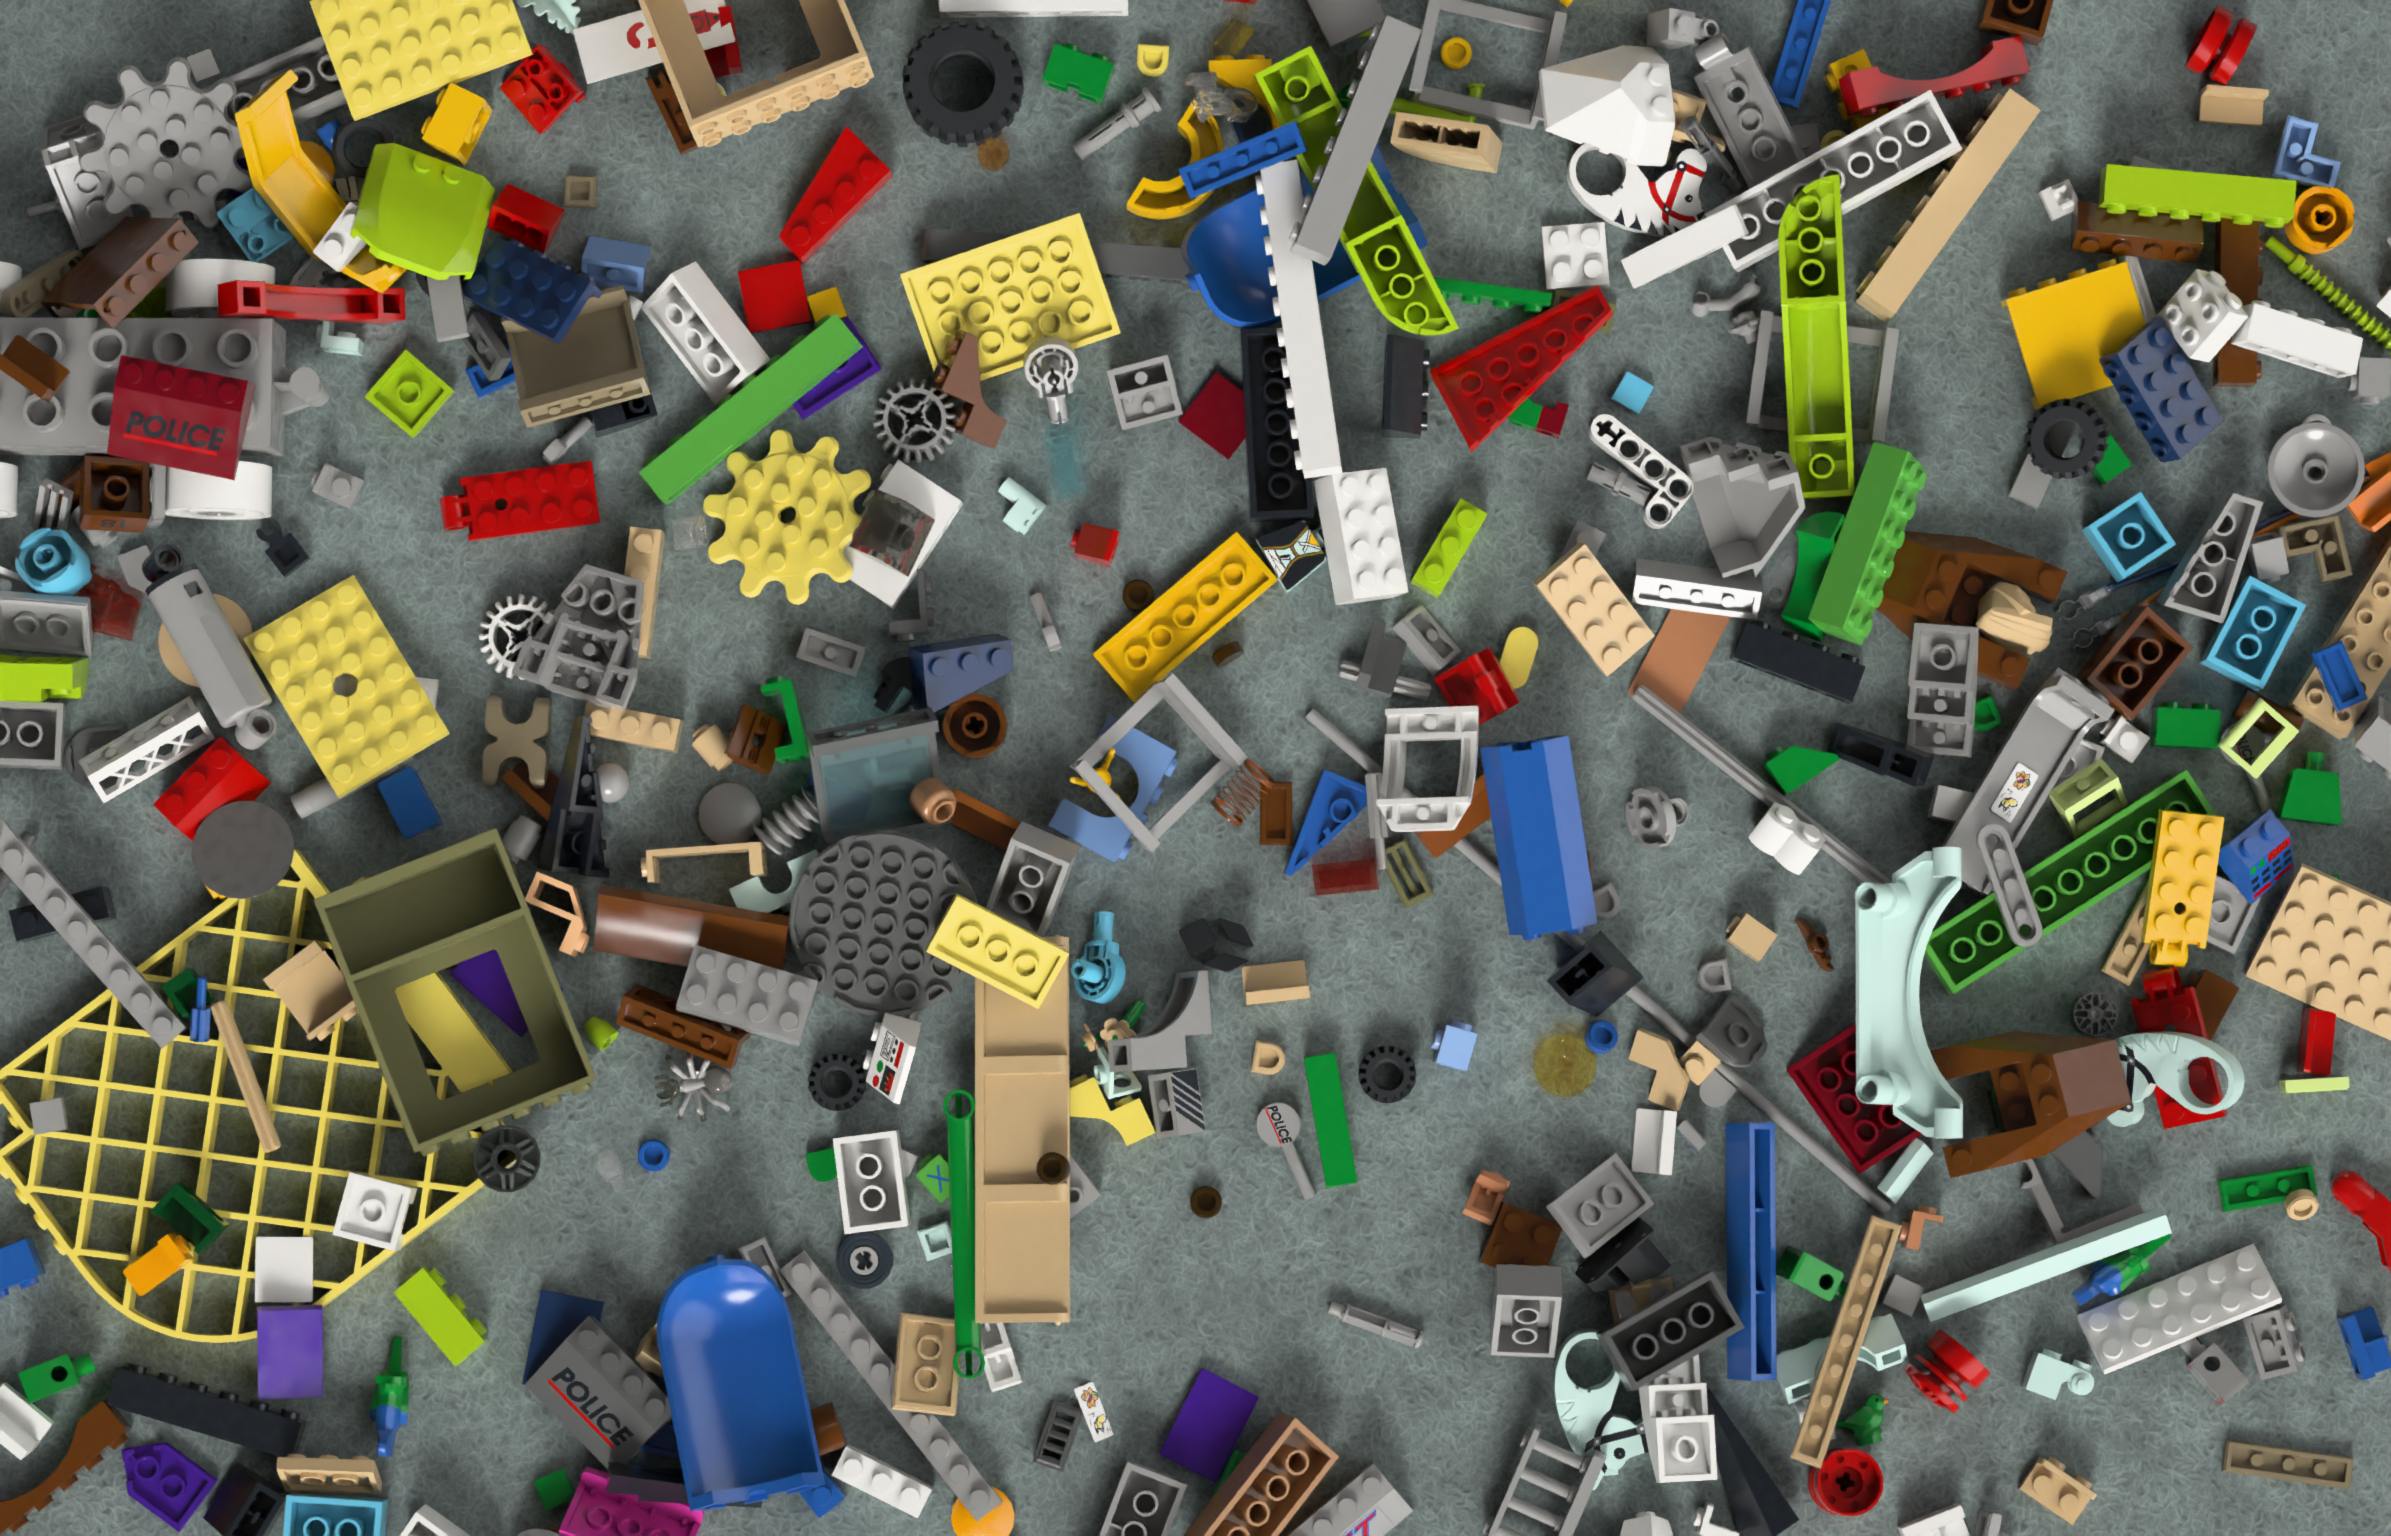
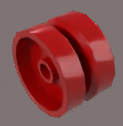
[2184,4,2257,86]

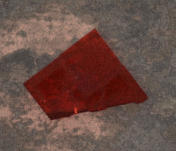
[78,563,141,641]

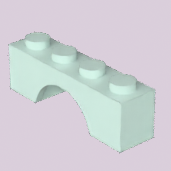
[1777,1313,1908,1404]

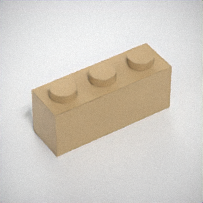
[584,703,684,753]

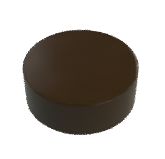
[1122,579,1154,612]
[1212,641,1244,668]
[1037,1152,1070,1185]
[1190,1186,1222,1219]

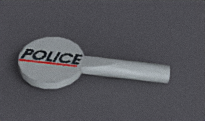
[2220,723,2276,816]
[1256,1102,1316,1200]

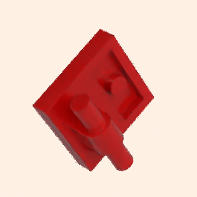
[499,44,587,134]
[1434,647,1521,726]

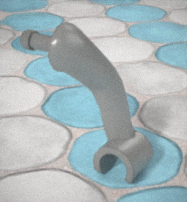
[1692,274,1761,317]

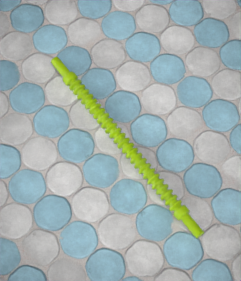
[2264,235,2391,355]

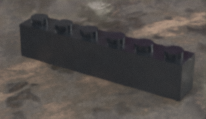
[107,1362,307,1457]

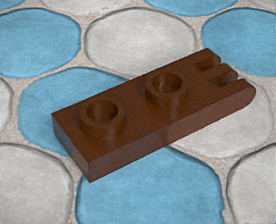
[645,71,698,155]

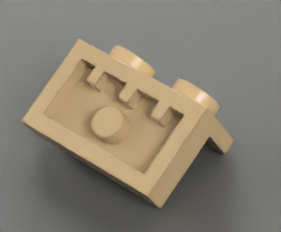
[2018,1456,2097,1525]

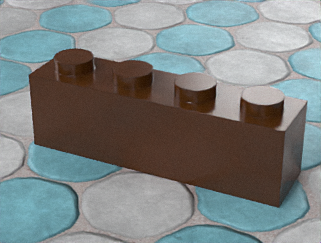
[2071,201,2204,263]

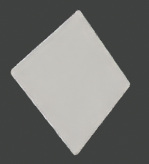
[255,1237,313,1302]

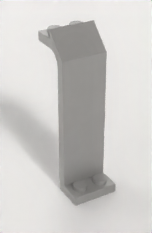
[1941,667,2114,897]

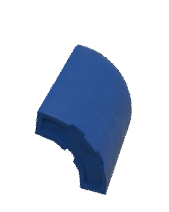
[1181,144,1428,328]
[657,1255,825,1511]

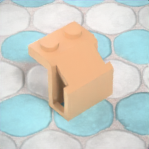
[525,872,591,958]

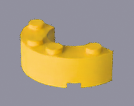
[1126,98,1224,220]

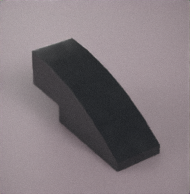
[1827,723,1934,787]

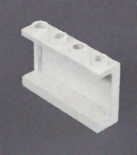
[844,460,963,609]

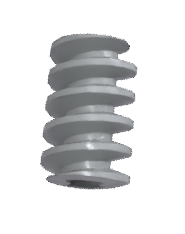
[753,787,819,855]

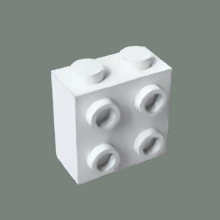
[2157,269,2249,362]

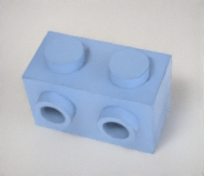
[1431,1021,1477,1071]

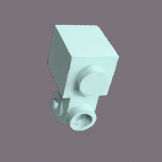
[2021,1348,2094,1400]

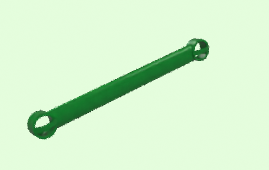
[943,1089,985,1379]

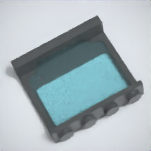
[806,707,952,847]

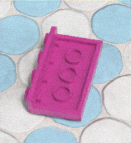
[558,1467,705,1536]

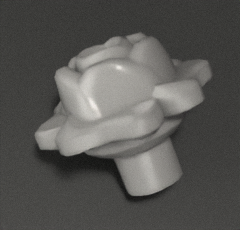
[1728,311,1760,344]

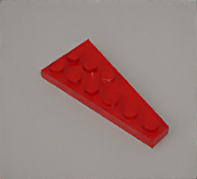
[1429,285,1613,452]

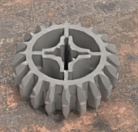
[873,378,956,464]

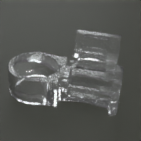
[1185,72,1258,123]

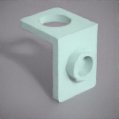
[1094,1047,1142,1099]

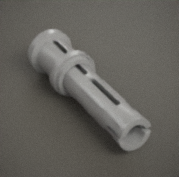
[1071,87,1161,161]

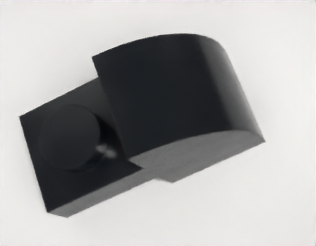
[873,657,912,714]

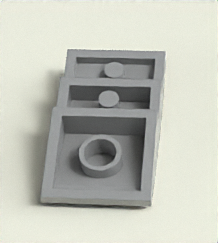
[1907,623,1978,758]

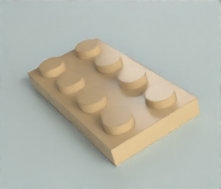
[1532,541,1655,677]

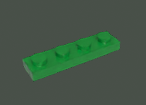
[1433,277,1552,314]

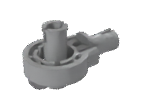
[1023,336,1078,424]

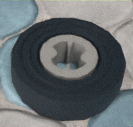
[836,1232,893,1289]

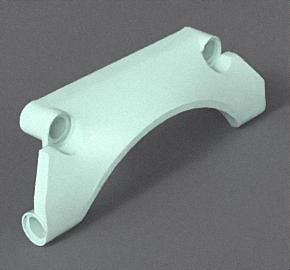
[1854,847,1963,1139]

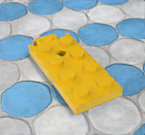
[2141,809,2225,967]

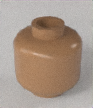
[909,778,956,825]

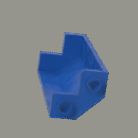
[1480,735,1598,940]

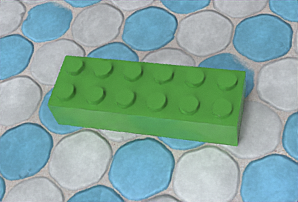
[1808,442,1927,646]

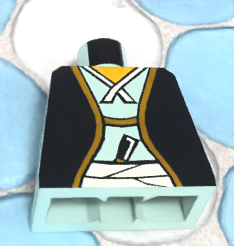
[1256,521,1327,593]

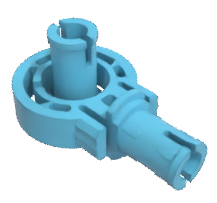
[1071,911,1126,1004]

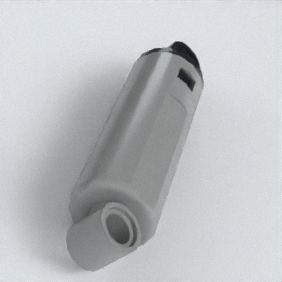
[142,543,277,750]

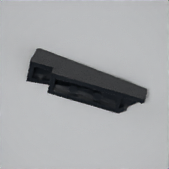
[607,1461,763,1508]

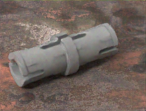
[1587,461,1652,507]

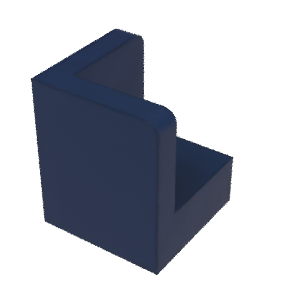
[1230,114,1269,144]

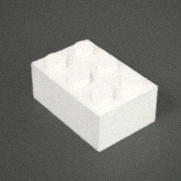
[833,1130,911,1234]

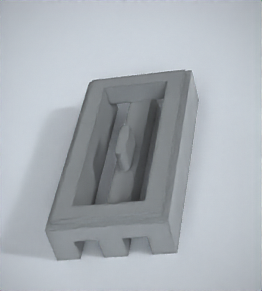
[33,478,74,532]

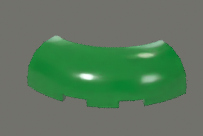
[1781,511,1845,642]

